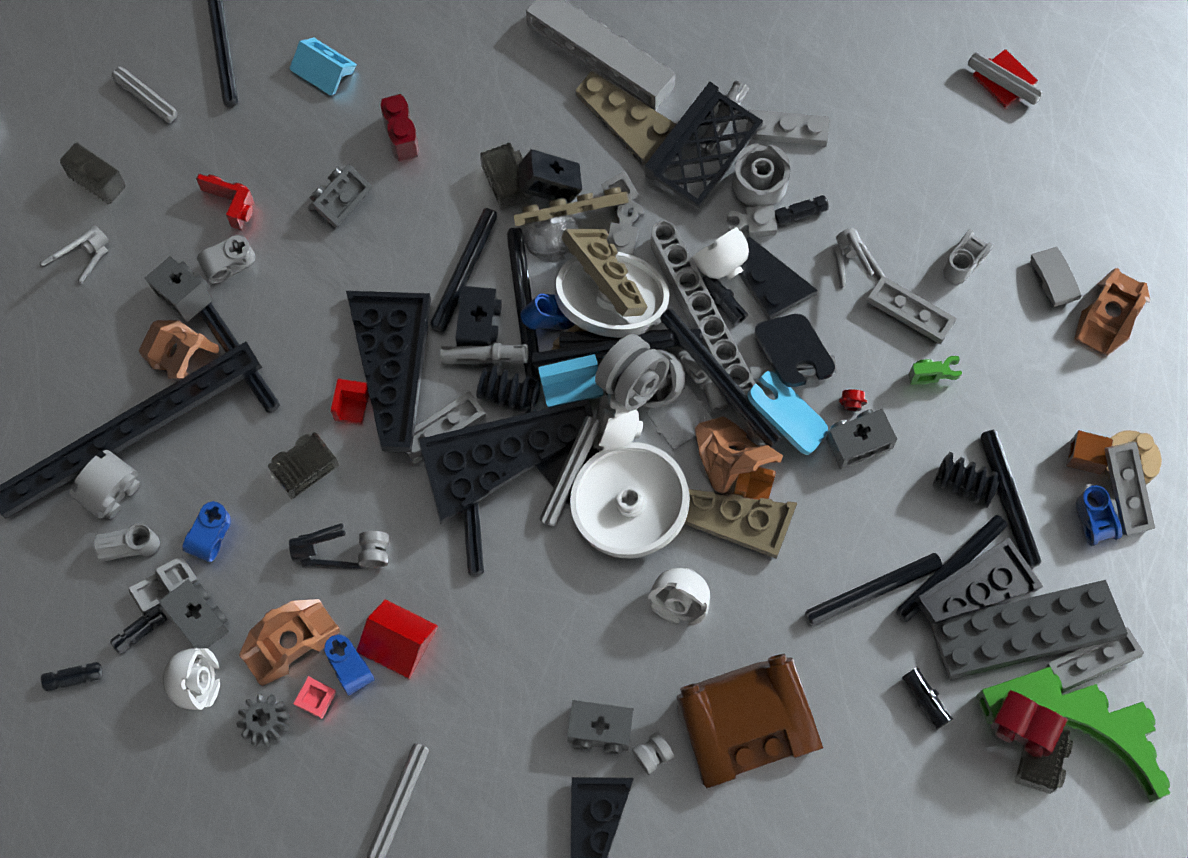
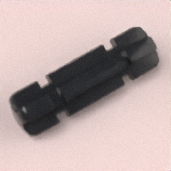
[775,195,829,225]
[110,606,166,654]
[41,662,103,691]

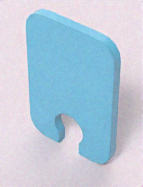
[747,371,828,455]

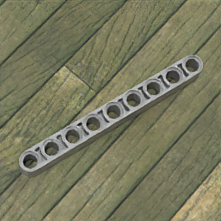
[650,220,776,446]

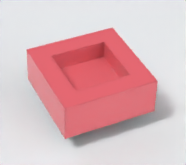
[293,676,337,719]

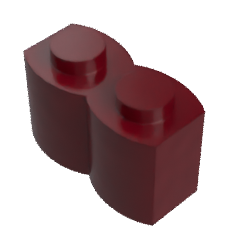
[381,94,419,161]
[990,690,1067,758]

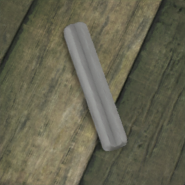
[967,52,1042,105]
[112,67,178,123]

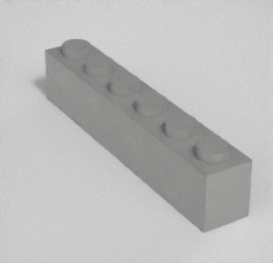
[526,0,675,110]

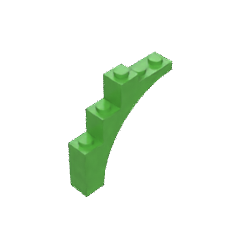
[976,667,1171,802]

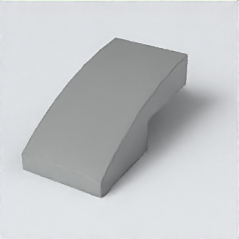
[1030,246,1081,307]
[129,555,197,616]

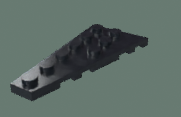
[346,291,431,452]
[418,399,594,525]

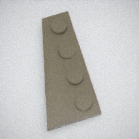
[576,71,676,167]
[684,489,797,559]

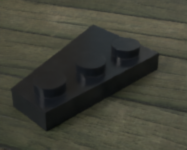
[739,236,818,320]
[571,777,634,858]

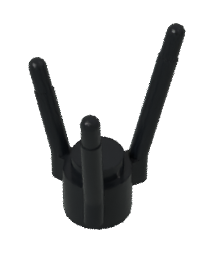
[289,523,363,569]

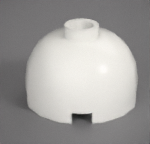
[691,227,749,280]
[592,393,643,450]
[648,568,710,625]
[162,648,220,710]

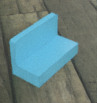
[290,38,357,95]
[538,354,604,408]

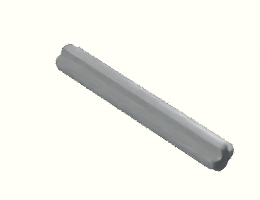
[540,416,601,526]
[367,743,429,858]

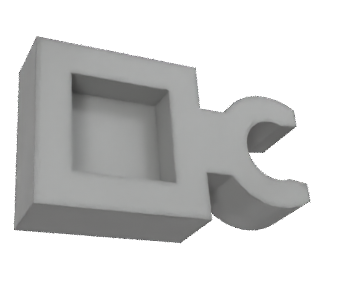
[601,171,644,217]
[607,204,639,255]
[727,205,777,237]

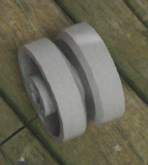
[595,334,670,411]

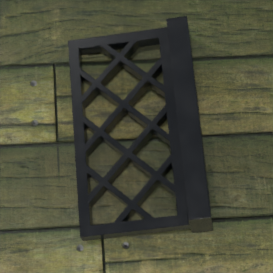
[645,81,763,208]

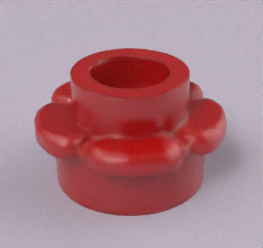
[839,389,868,411]

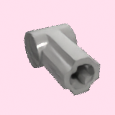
[94,523,160,562]

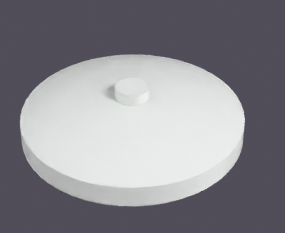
[555,252,669,338]
[570,442,690,558]

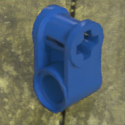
[521,293,576,330]
[1076,485,1122,546]
[182,501,231,563]
[324,635,375,696]

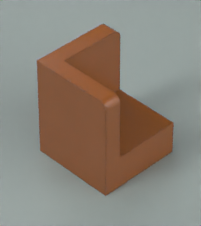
[1066,430,1113,474]
[733,467,776,500]

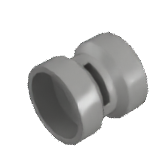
[358,531,389,568]
[632,732,674,775]

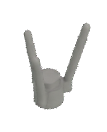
[40,225,109,283]
[833,228,884,287]

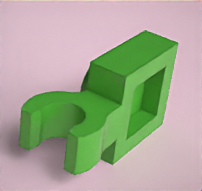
[909,356,962,385]

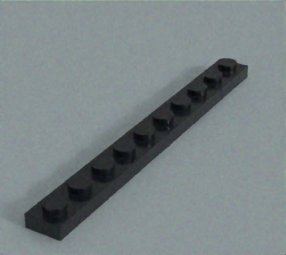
[0,341,262,519]

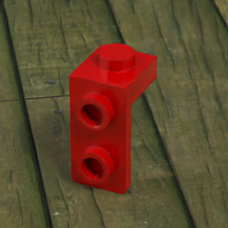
[196,174,254,230]

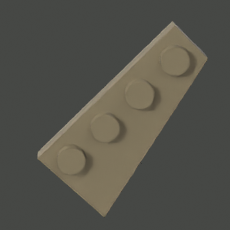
[513,187,629,226]
[561,229,648,317]

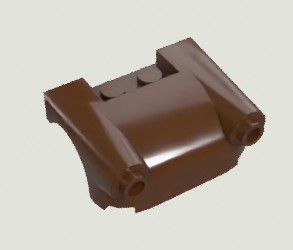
[676,654,823,788]

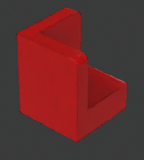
[331,378,369,425]

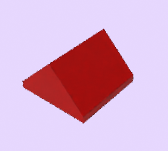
[356,599,438,680]

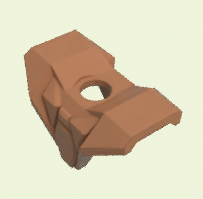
[1074,268,1150,356]
[139,320,219,379]
[695,416,783,493]
[239,599,340,686]

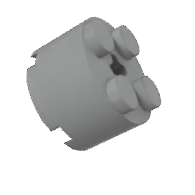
[732,143,790,207]
[70,450,140,519]

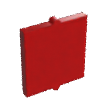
[972,49,1038,108]

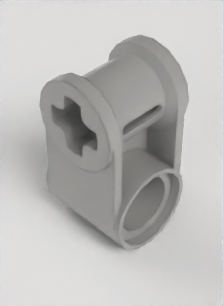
[943,229,994,284]
[197,235,255,284]

